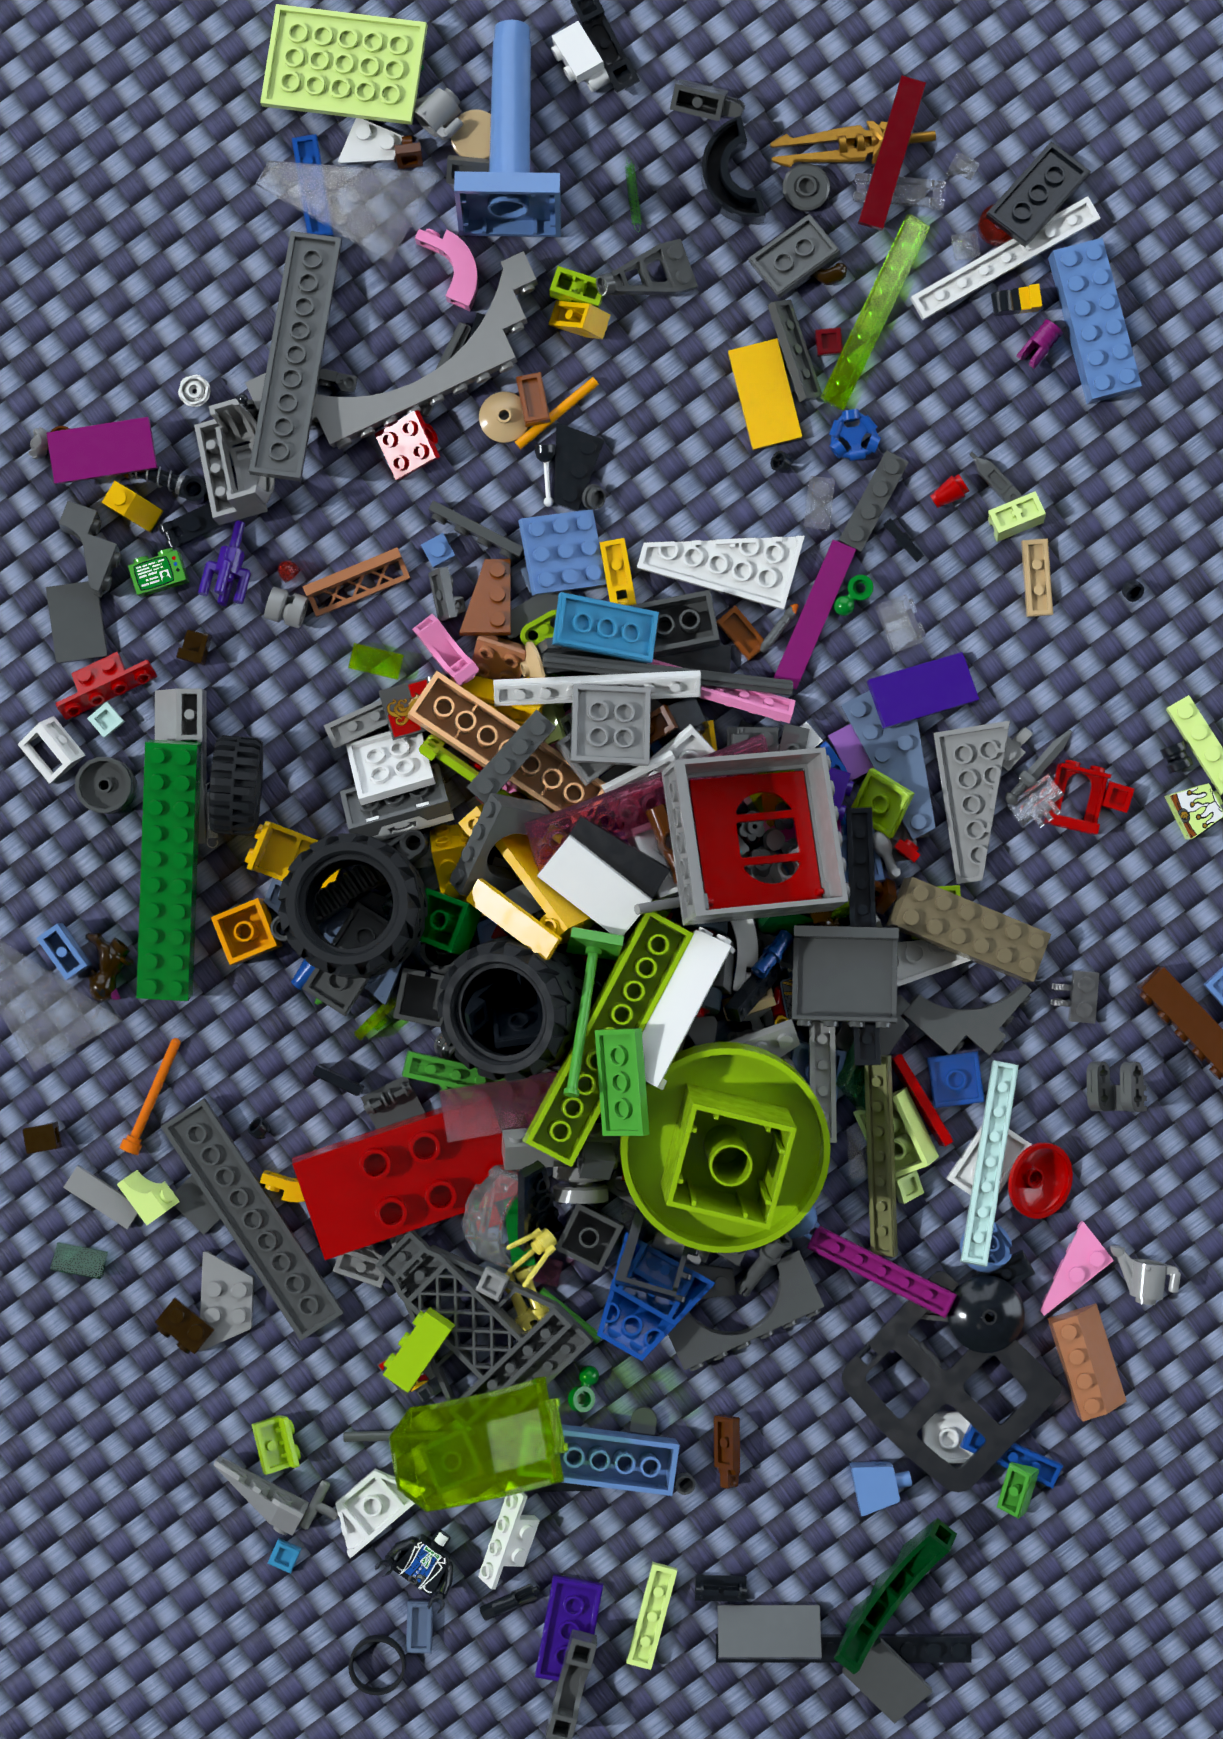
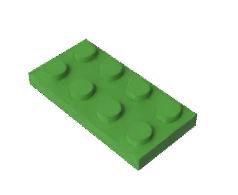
[595,1028,650,1136]

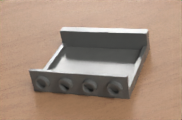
[792,925,899,1028]

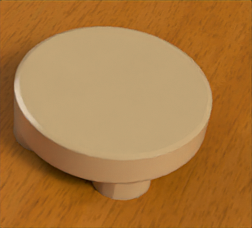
[451,110,491,159]

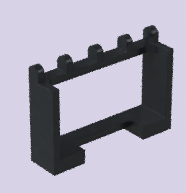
[615,1206,699,1303]

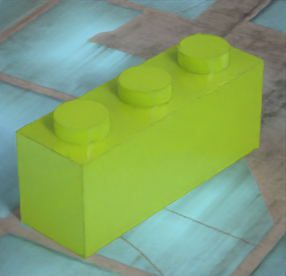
[383,1307,455,1393]

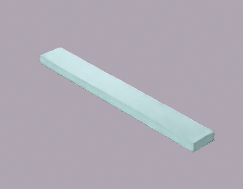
[960,1060,1019,1267]

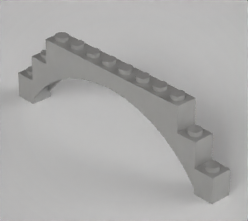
[245,251,538,449]

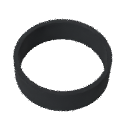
[349,1635,406,1695]

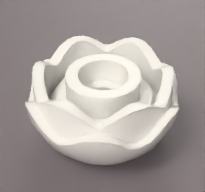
[178,375,211,407]

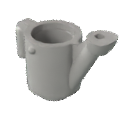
[414,88,463,140]
[1110,1245,1181,1305]

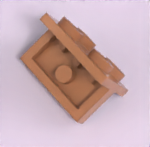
[472,635,526,680]

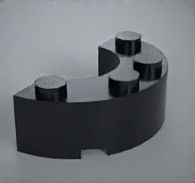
[701,116,766,224]

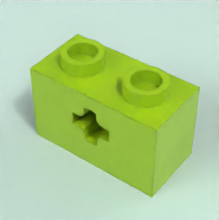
[550,266,604,309]

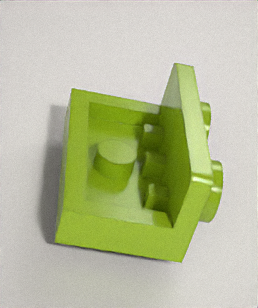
[252,1415,301,1475]

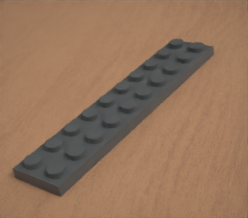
[249,231,342,482]
[161,1098,344,1341]

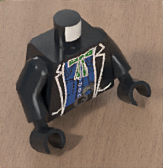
[375,1529,453,1614]

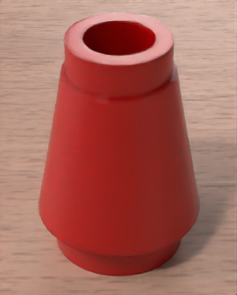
[930,474,969,508]

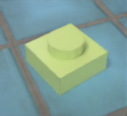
[895,1170,924,1204]

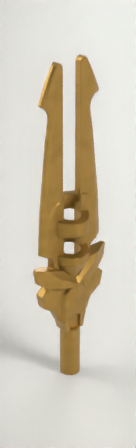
[770,121,936,168]

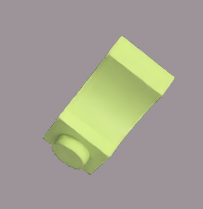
[117,1170,180,1225]

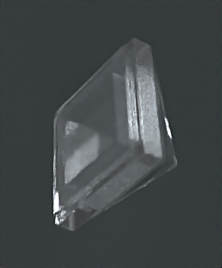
[950,230,981,261]

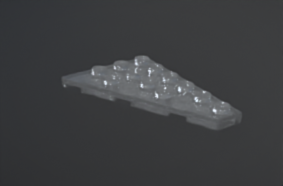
[256,161,439,263]
[0,939,122,1072]

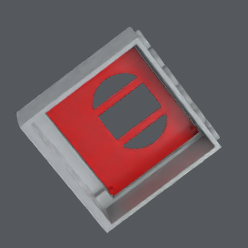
[662,747,850,926]

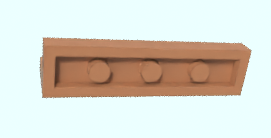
[302,548,411,617]

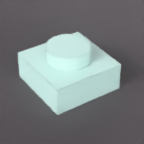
[87,702,125,738]

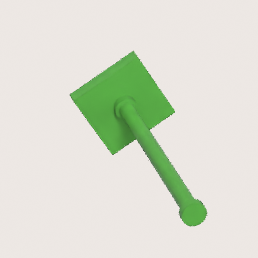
[563,927,624,1098]

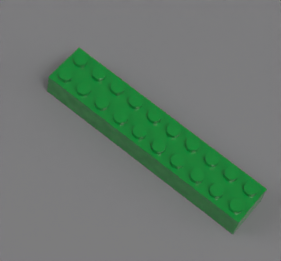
[136,739,202,1001]

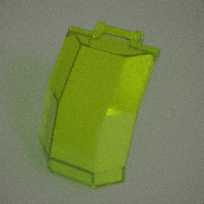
[388,1377,569,1512]

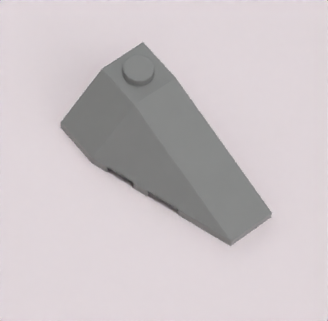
[213,1455,309,1536]

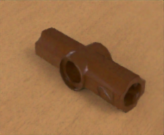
[646,803,677,884]

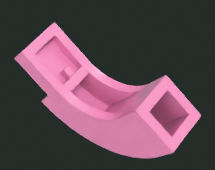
[415,229,478,311]
[412,614,479,686]

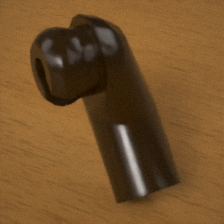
[810,263,847,285]

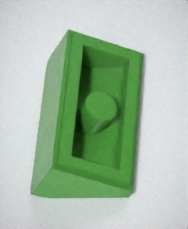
[997,1462,1039,1519]

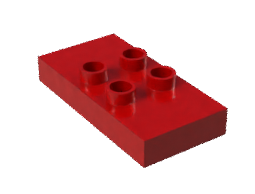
[292,1094,518,1260]

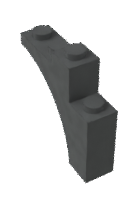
[903,983,1032,1055]

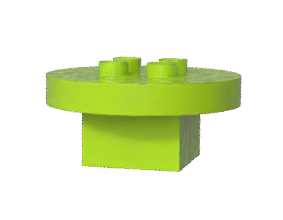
[619,1042,831,1253]

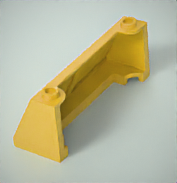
[458,791,596,944]

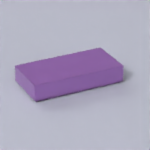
[828,724,873,781]

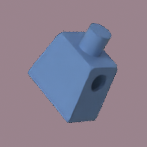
[850,1461,912,1516]

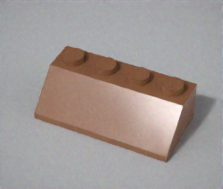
[1047,1303,1127,1421]

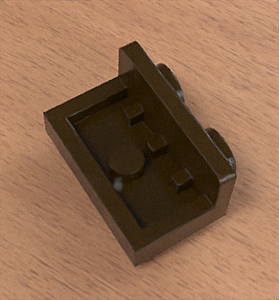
[155,1297,215,1354]

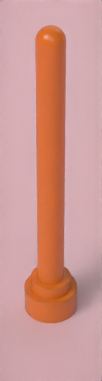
[119,1038,181,1155]

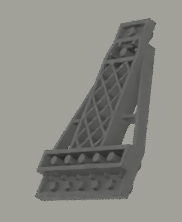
[375,1230,594,1443]

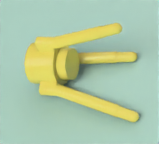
[506,1228,557,1288]

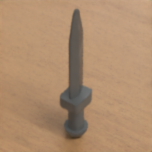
[1005,730,1072,805]

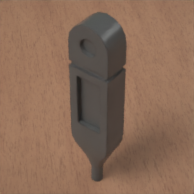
[969,452,1021,503]

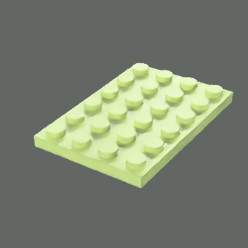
[260,4,428,125]

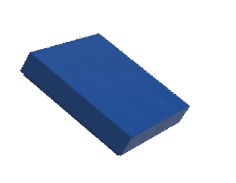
[926,1051,985,1108]

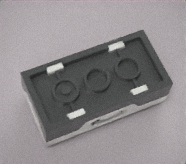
[340,763,455,841]

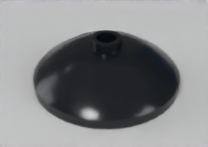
[947,1275,1025,1353]

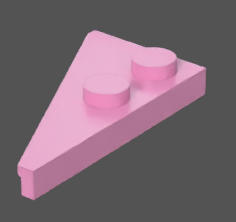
[1039,1221,1114,1316]

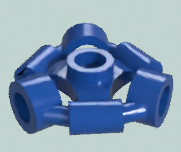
[829,409,881,461]

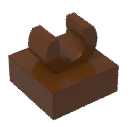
[395,135,423,169]
[875,877,897,914]

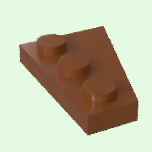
[459,559,511,636]

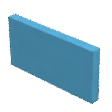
[552,592,659,664]

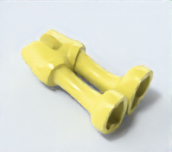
[504,1265,549,1331]

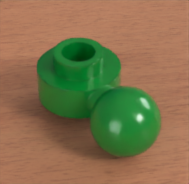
[834,575,873,616]
[568,1365,599,1412]

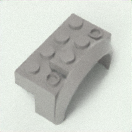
[194,398,275,525]

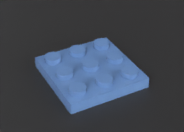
[518,509,607,596]

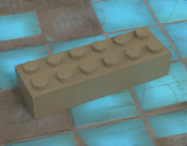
[886,877,1051,982]

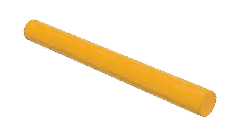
[515,377,599,450]

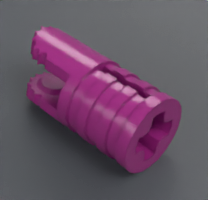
[1016,319,1063,369]

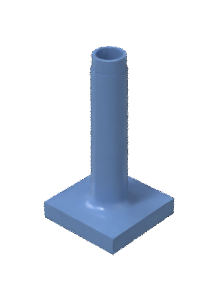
[454,20,561,237]

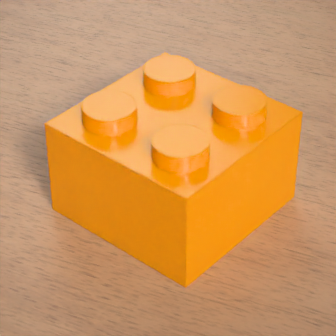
[211,898,283,965]

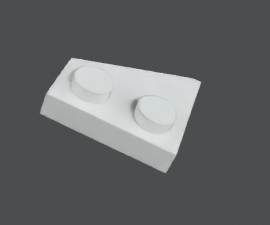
[338,118,403,166]

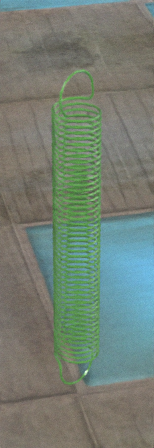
[625,157,642,232]

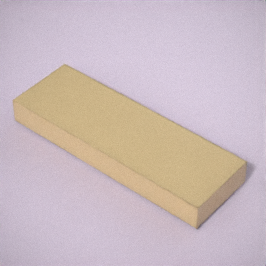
[1021,539,1053,617]

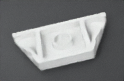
[335,1468,426,1558]

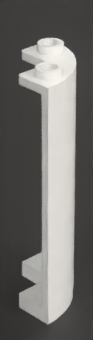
[642,927,735,1090]

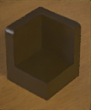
[176,630,212,666]
[23,1121,62,1154]

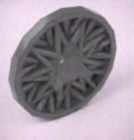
[782,163,830,212]

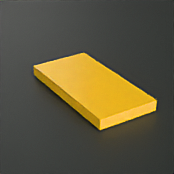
[728,338,802,451]

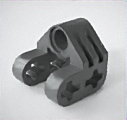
[1086,1061,1147,1112]

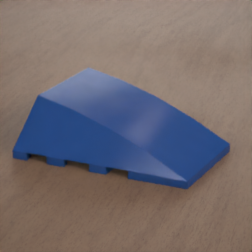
[597,1232,715,1361]

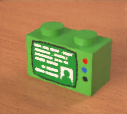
[128,548,190,598]

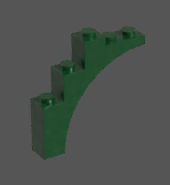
[834,1518,957,1674]

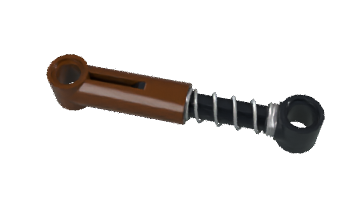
[51,426,209,505]

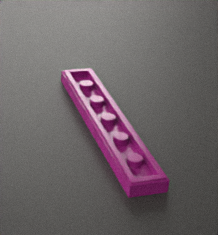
[774,539,856,690]
[807,1226,957,1318]

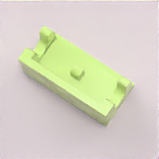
[988,491,1046,542]

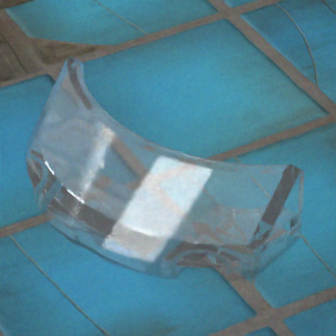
[463,1165,522,1269]

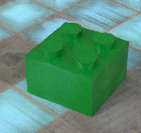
[420,888,482,956]

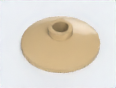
[479,392,528,443]
[520,641,545,678]

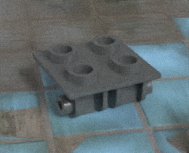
[361,1076,425,1129]

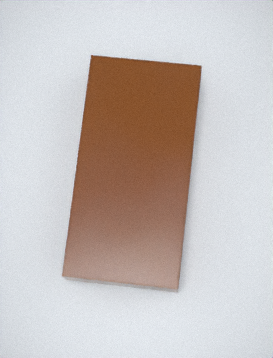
[516,372,551,427]
[716,605,764,661]

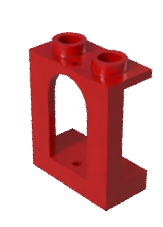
[1044,760,1112,835]

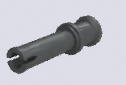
[735,1234,793,1297]

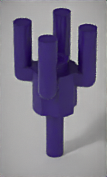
[198,521,251,606]

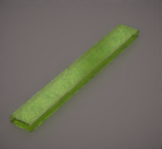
[820,214,930,410]

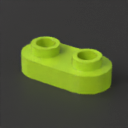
[520,610,557,646]

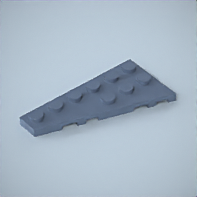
[841,690,936,841]

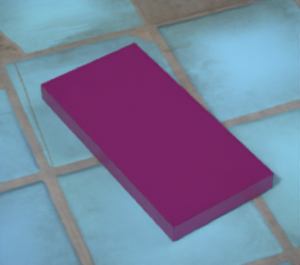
[46,417,158,485]

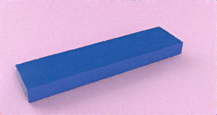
[292,134,334,236]
[960,1424,1063,1489]

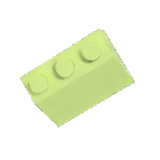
[853,1087,939,1178]

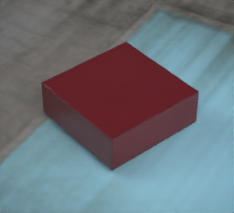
[815,327,843,357]

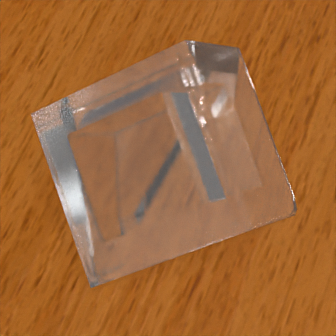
[946,152,980,180]

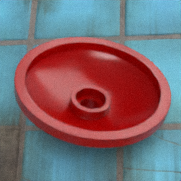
[1008,1142,1073,1219]

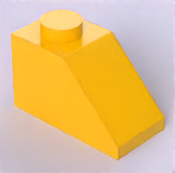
[548,301,611,339]
[101,480,163,533]

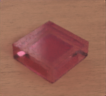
[533,1255,563,1287]

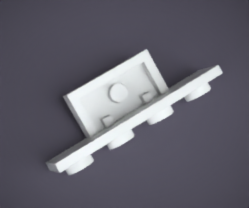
[478,1484,540,1590]

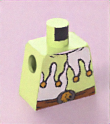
[1164,783,1223,840]

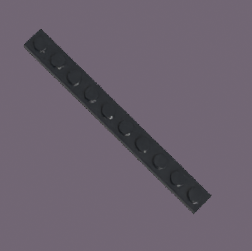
[846,807,881,1066]
[716,1634,972,1663]

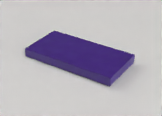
[867,652,979,729]
[535,1574,603,1686]

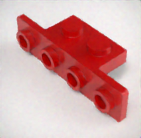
[56,652,157,720]

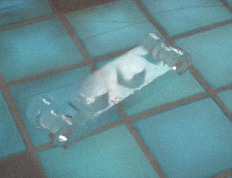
[853,173,946,210]

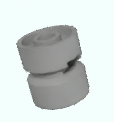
[264,587,309,629]

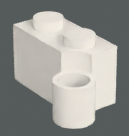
[551,21,611,92]

